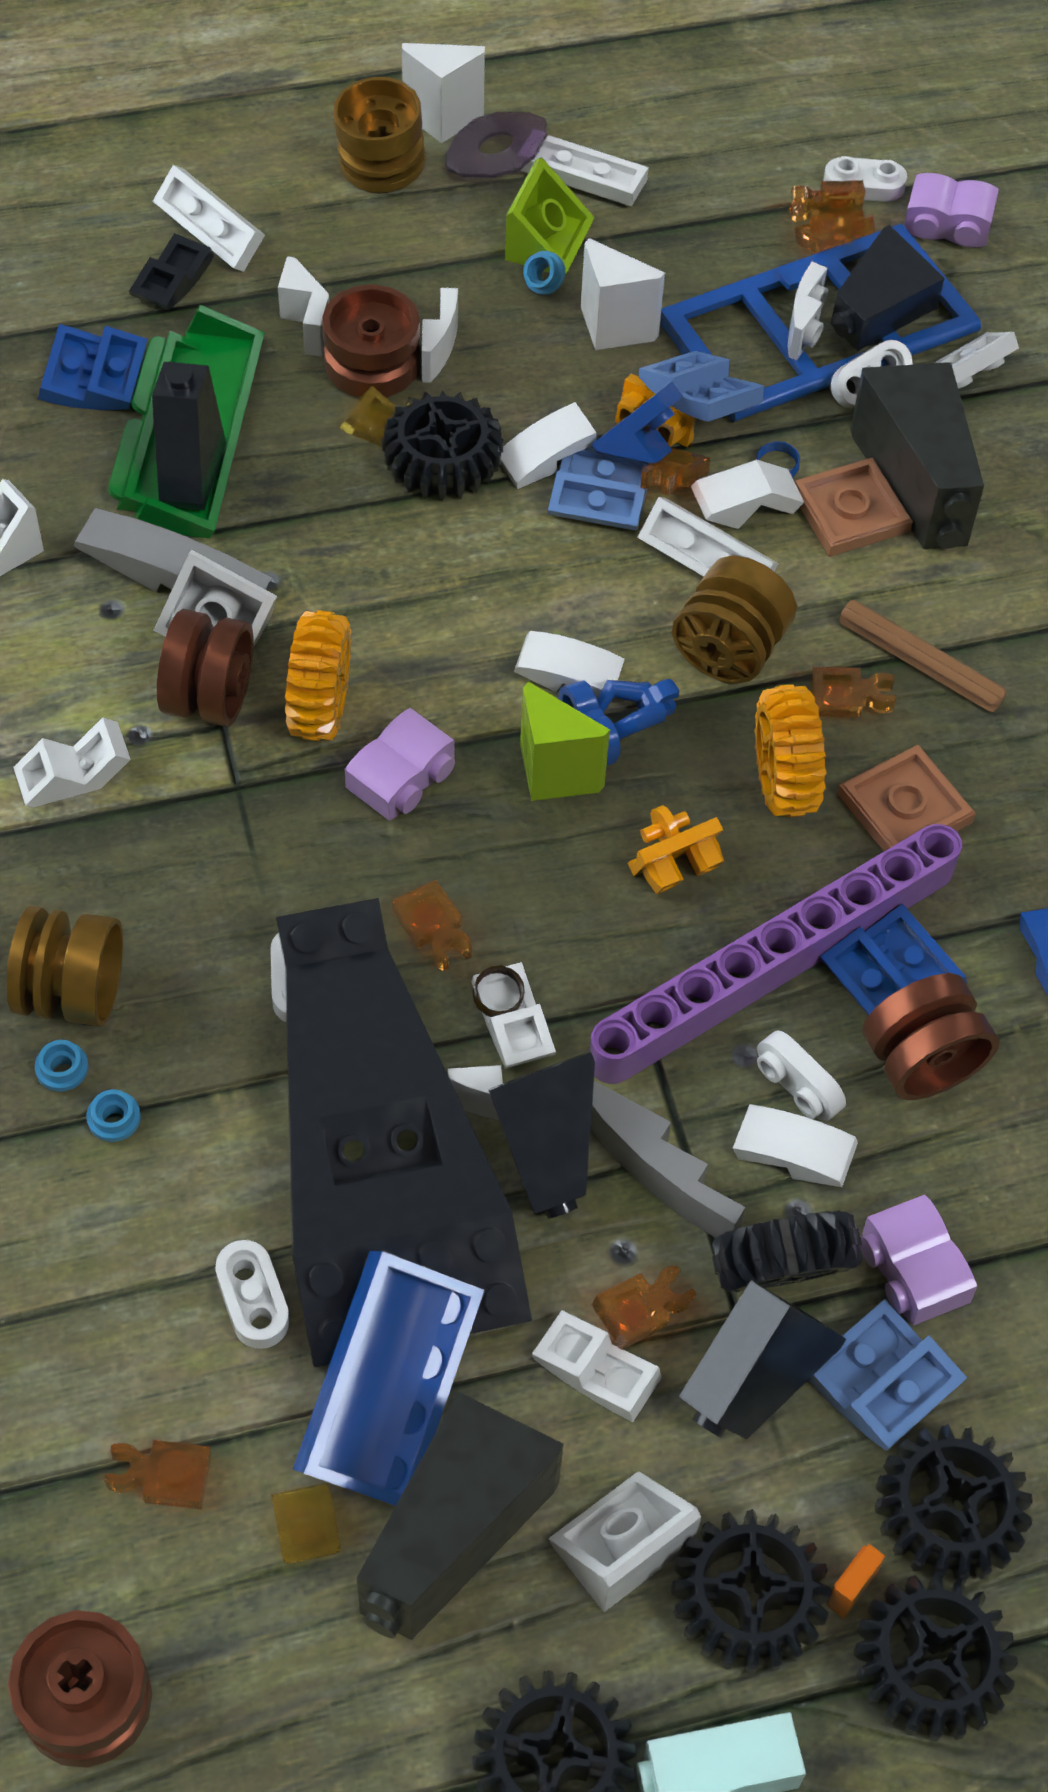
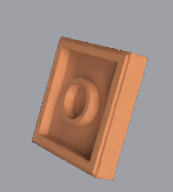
[794,457,913,557]
[837,745,976,851]

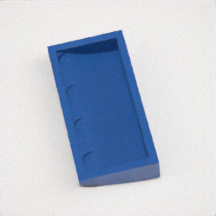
[293,1251,484,1506]

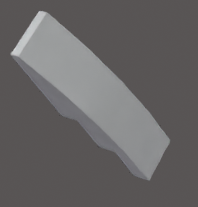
[73,508,271,592]
[591,1081,745,1238]

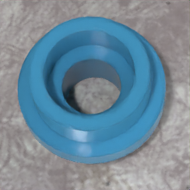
[523,251,565,295]
[35,1040,89,1092]
[86,1089,141,1142]

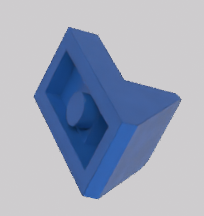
[592,382,683,463]

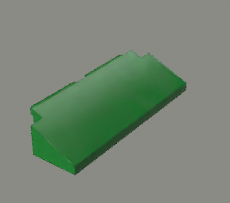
[107,305,265,539]

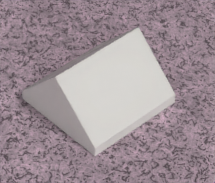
[402,43,485,143]
[581,238,665,350]
[154,550,277,649]
[548,1471,701,1612]

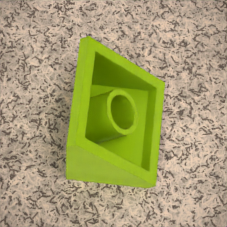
[505,157,595,274]
[520,681,610,801]

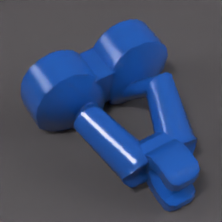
[558,679,680,766]

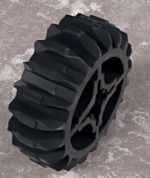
[382,390,504,502]
[712,1210,863,1292]
[875,1424,1033,1583]
[671,1509,832,1675]
[854,1573,1018,1742]
[472,1670,637,1792]

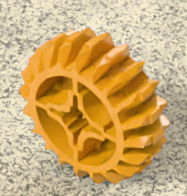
[285,610,352,741]
[754,684,827,818]

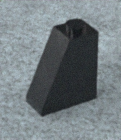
[830,225,945,351]
[152,362,226,510]
[488,1052,595,1219]
[679,1280,846,1439]

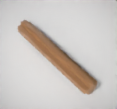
[839,600,1007,712]

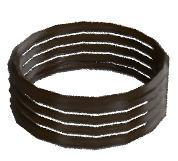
[473,965,525,1017]

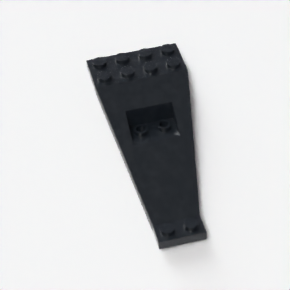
[276,898,532,1367]

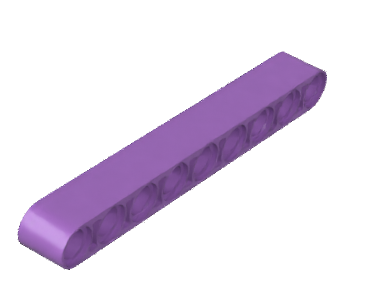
[589,824,962,1084]

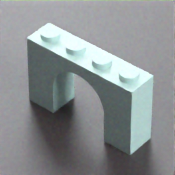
[636,1712,806,1792]

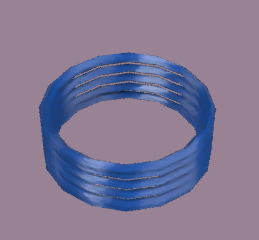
[756,441,800,478]

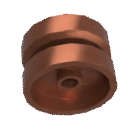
[322,284,420,399]
[157,609,254,727]
[862,973,1000,1100]
[8,1610,153,1768]

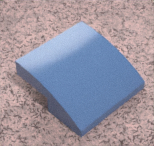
[639,351,764,422]
[548,446,654,531]
[809,1299,967,1451]

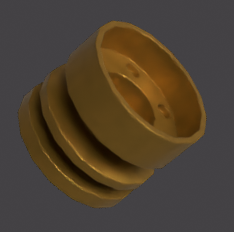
[333,77,425,192]
[672,555,797,684]
[6,906,123,1027]

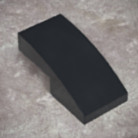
[129,233,214,310]

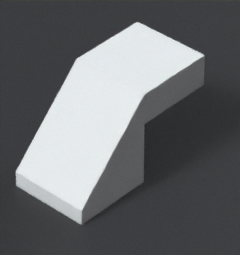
[278,257,329,357]
[691,460,804,529]
[13,718,131,808]

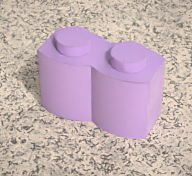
[905,173,999,247]
[345,708,455,821]
[861,1194,977,1326]

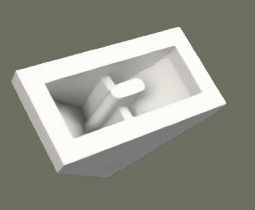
[0,479,44,576]

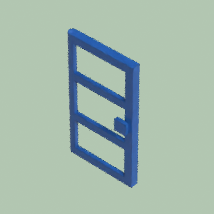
[660,223,981,422]

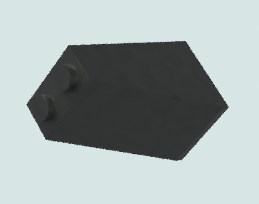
[850,362,984,549]
[356,1392,564,1640]

